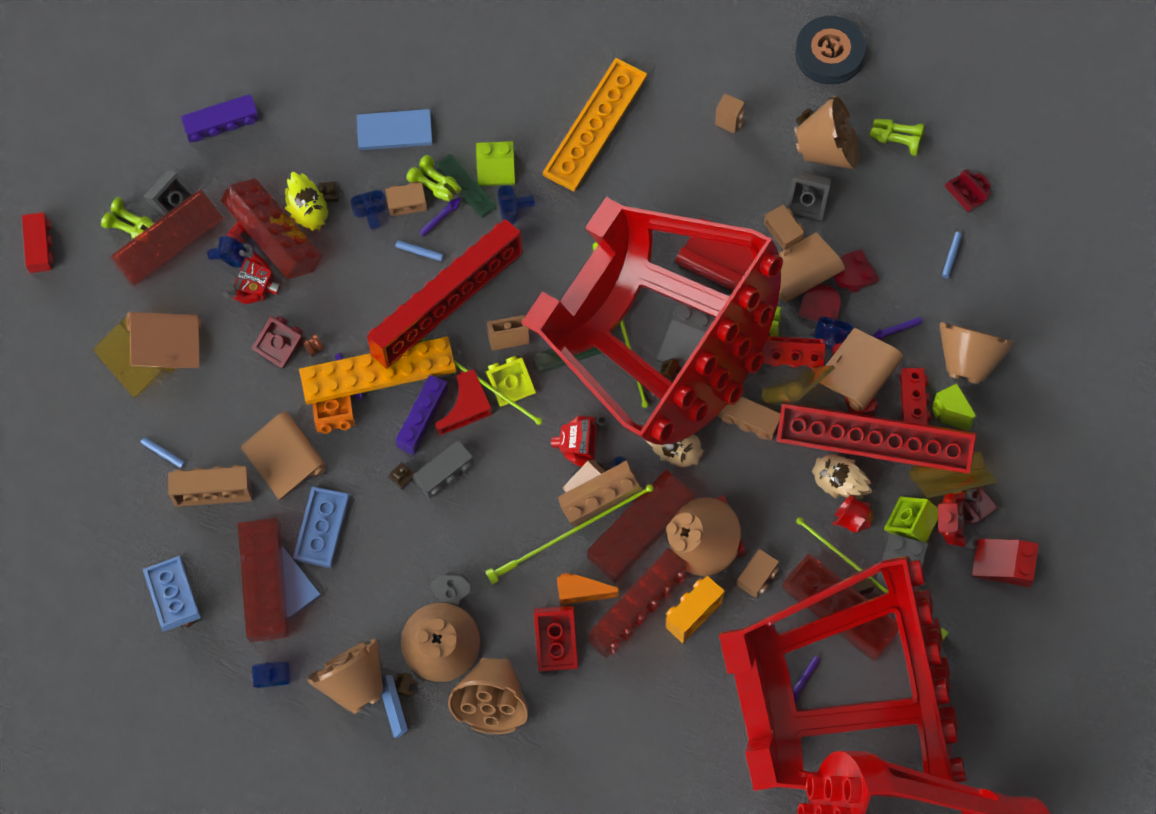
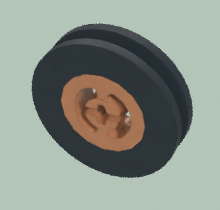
[795,16,866,85]

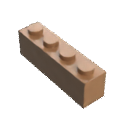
[717,397,780,440]

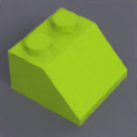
[476,141,515,186]
[932,383,976,431]
[884,496,938,543]

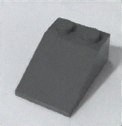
[657,304,715,368]
[873,533,928,596]

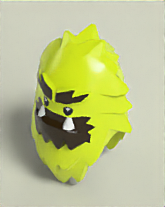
[285,172,328,231]

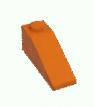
[557,573,619,605]

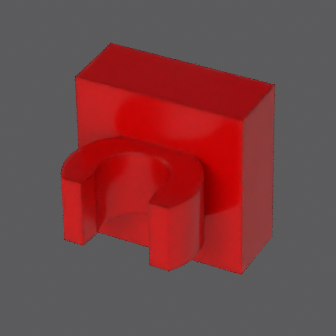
[226,220,251,243]

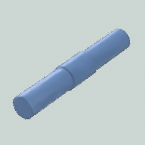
[942,232,962,278]
[395,240,444,261]
[141,437,186,469]

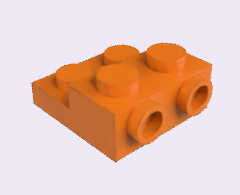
[312,395,355,434]

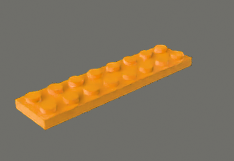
[542,58,647,192]
[299,336,456,405]

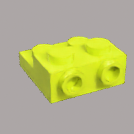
[485,356,536,407]

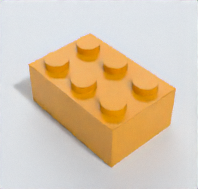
[666,576,725,643]

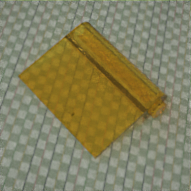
[92,316,176,398]
[762,365,835,404]
[909,451,996,498]

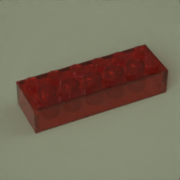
[220,178,323,280]
[109,188,224,287]
[587,469,695,583]
[237,518,289,642]
[589,548,687,658]
[782,553,899,662]

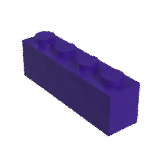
[180,94,260,143]
[395,375,448,455]

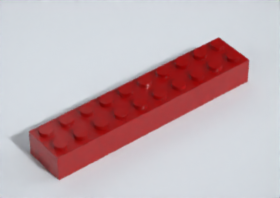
[367,219,523,369]
[776,402,977,474]

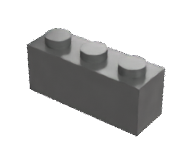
[413,441,474,498]

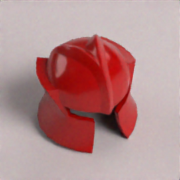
[831,494,873,533]

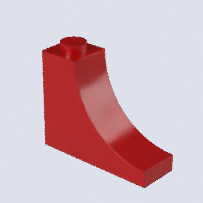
[435,369,492,436]

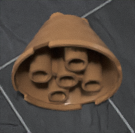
[794,96,859,169]
[939,322,1015,384]
[666,497,742,576]
[401,603,480,682]
[307,638,383,714]
[448,658,528,734]

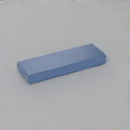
[382,675,408,738]

